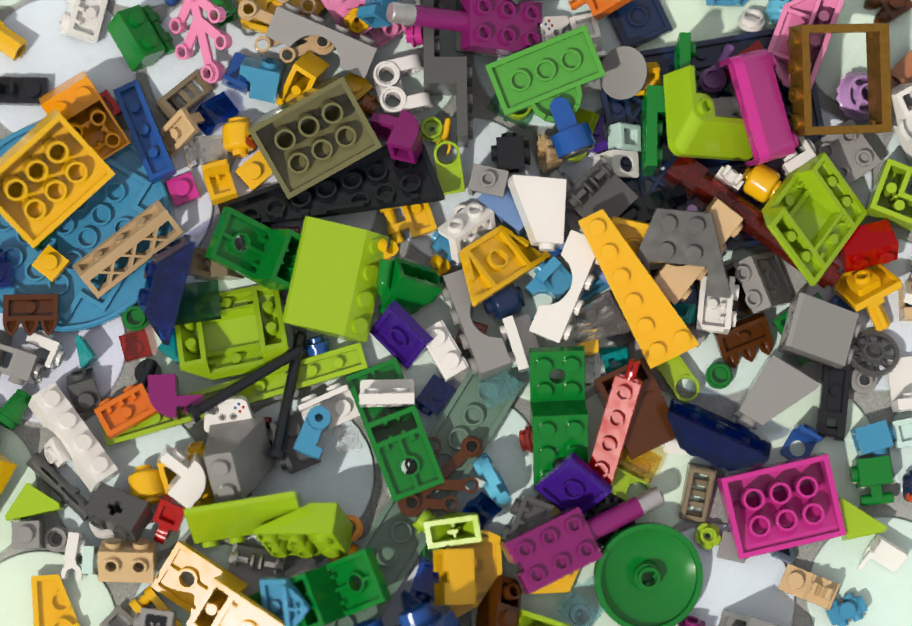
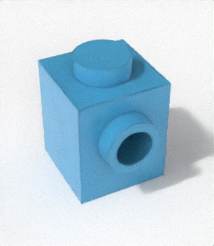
[850,420,895,458]

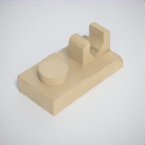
[160,107,205,158]
[778,564,840,611]

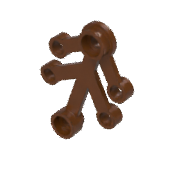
[398,436,483,517]

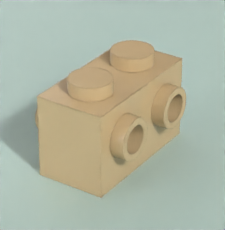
[97,538,157,583]

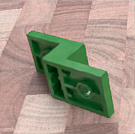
[642,32,696,176]
[205,207,301,291]
[529,346,588,490]
[345,357,445,502]
[248,546,392,626]

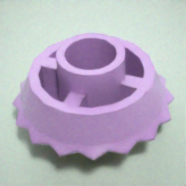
[836,71,869,122]

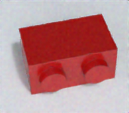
[838,219,899,273]

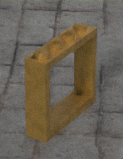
[787,23,892,136]

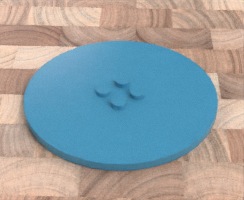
[0,123,172,333]

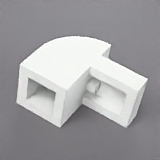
[159,444,206,508]

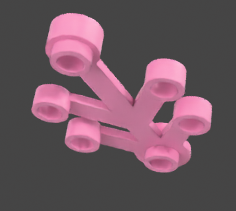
[169,0,232,83]

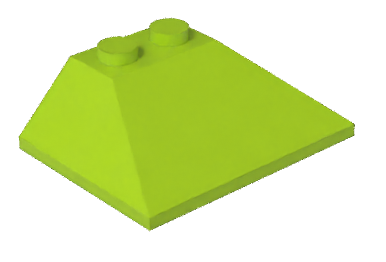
[761,152,868,286]
[172,285,289,380]

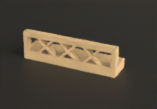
[72,200,184,298]

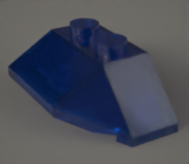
[137,234,196,346]
[667,398,771,471]

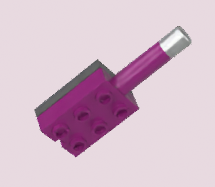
[386,0,542,58]
[499,486,665,594]

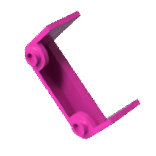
[716,48,799,167]

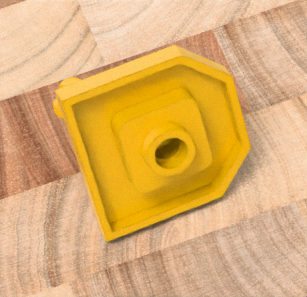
[834,264,903,331]

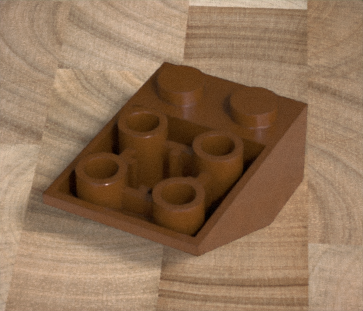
[594,357,680,460]

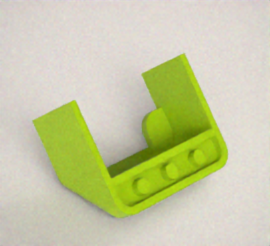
[663,65,776,161]

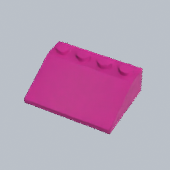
[716,453,847,560]

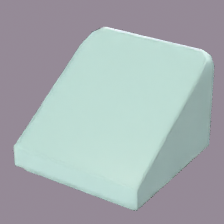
[608,122,641,152]

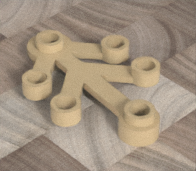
[237,0,335,64]

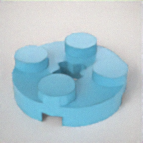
[472,452,512,506]

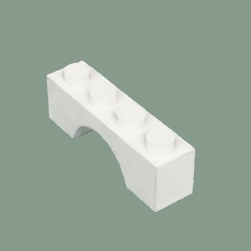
[529,230,599,345]
[28,382,118,493]

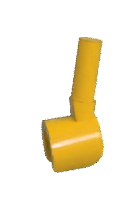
[435,118,452,157]

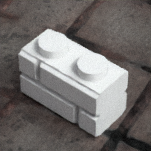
[425,320,470,383]

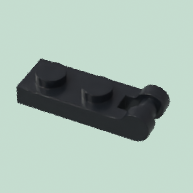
[816,364,852,441]

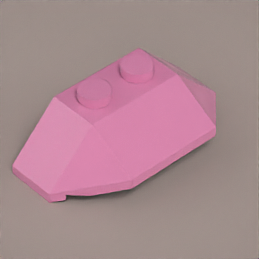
[767,0,844,89]

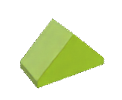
[5,483,65,522]
[838,497,888,541]
[423,512,483,549]

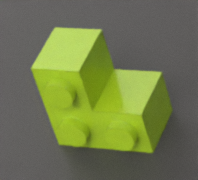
[865,158,912,232]

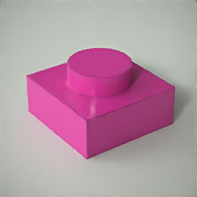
[165,172,201,208]

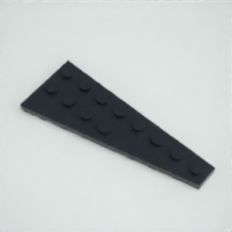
[218,143,445,225]

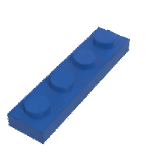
[113,79,177,184]

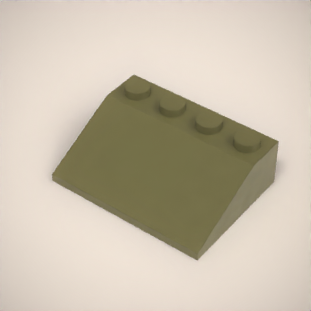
[247,72,382,199]

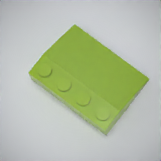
[282,216,389,342]
[184,491,302,549]

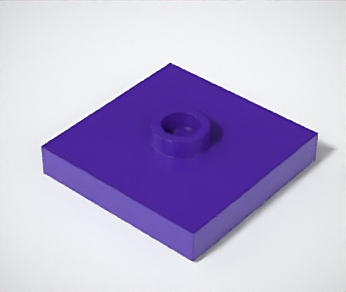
[369,301,433,369]
[535,452,613,515]

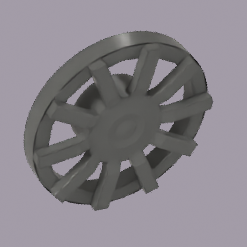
[850,330,899,378]

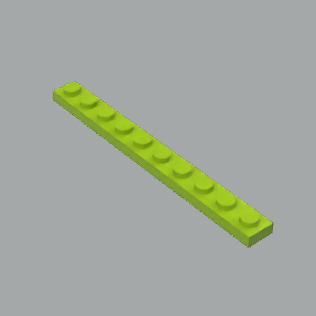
[99,342,368,447]

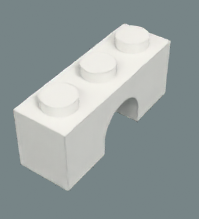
[891,83,912,167]

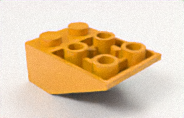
[39,70,131,160]

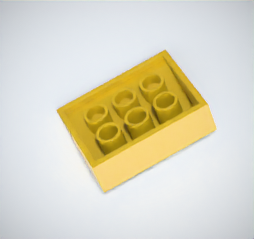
[0,109,115,248]

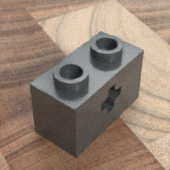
[84,482,154,542]

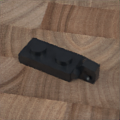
[619,185,688,223]

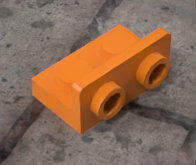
[94,383,159,440]

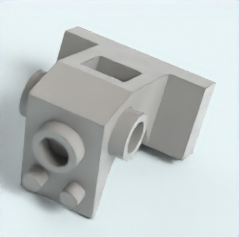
[0,330,46,386]

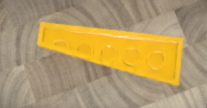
[578,209,699,369]

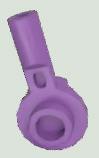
[699,44,735,94]

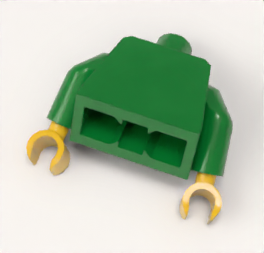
[376,238,451,315]

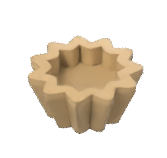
[535,134,563,173]

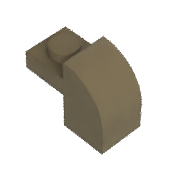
[184,247,244,281]

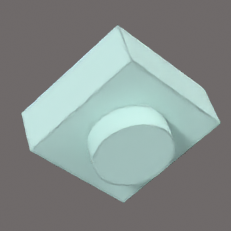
[890,418,912,449]
[81,546,98,574]

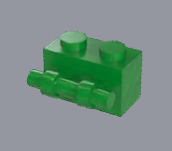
[106,5,175,72]

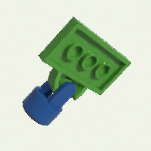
[485,25,606,161]

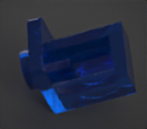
[195,91,240,137]
[462,492,502,532]

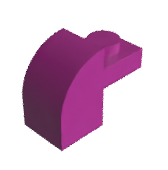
[370,109,423,164]
[148,374,206,420]

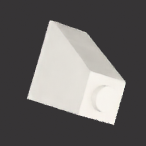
[508,175,567,251]

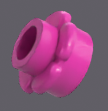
[405,25,423,48]

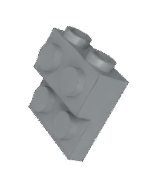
[734,251,794,314]

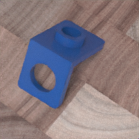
[222,52,251,94]
[780,424,823,460]

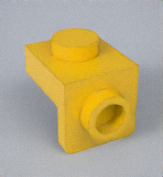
[201,159,238,205]

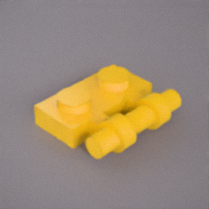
[379,203,437,245]

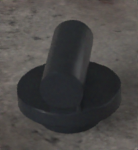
[134,358,162,387]

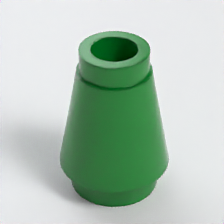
[0,389,31,431]

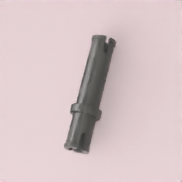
[26,452,89,521]

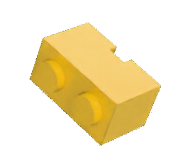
[433,548,478,606]

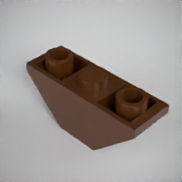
[476,575,522,626]

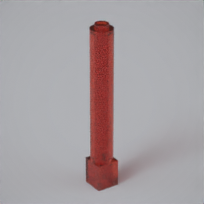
[664,157,841,289]

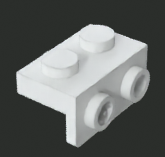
[695,276,739,335]
[499,314,540,373]

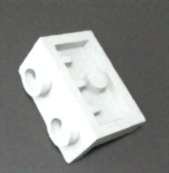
[59,0,108,43]
[438,200,496,264]
[359,379,415,408]
[297,382,360,433]

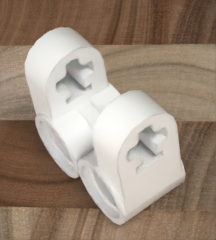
[373,54,433,117]

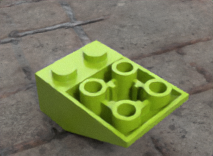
[253,503,353,559]

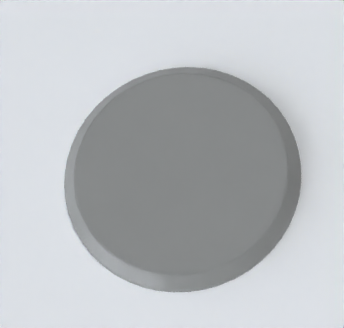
[600,46,648,100]

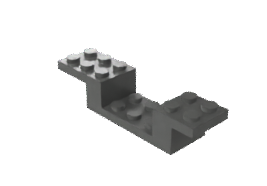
[423,0,473,147]

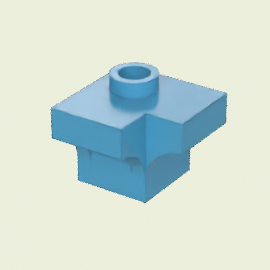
[239,56,287,103]
[525,256,572,302]

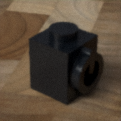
[491,132,530,174]

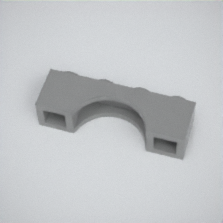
[265,3,379,78]
[441,269,512,381]

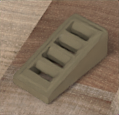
[156,69,215,121]
[679,462,717,523]

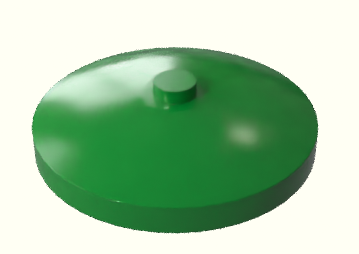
[593,522,703,626]

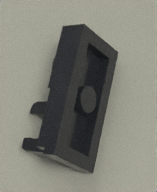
[0,77,49,106]

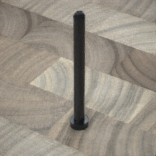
[266,331,306,460]
[185,345,305,423]

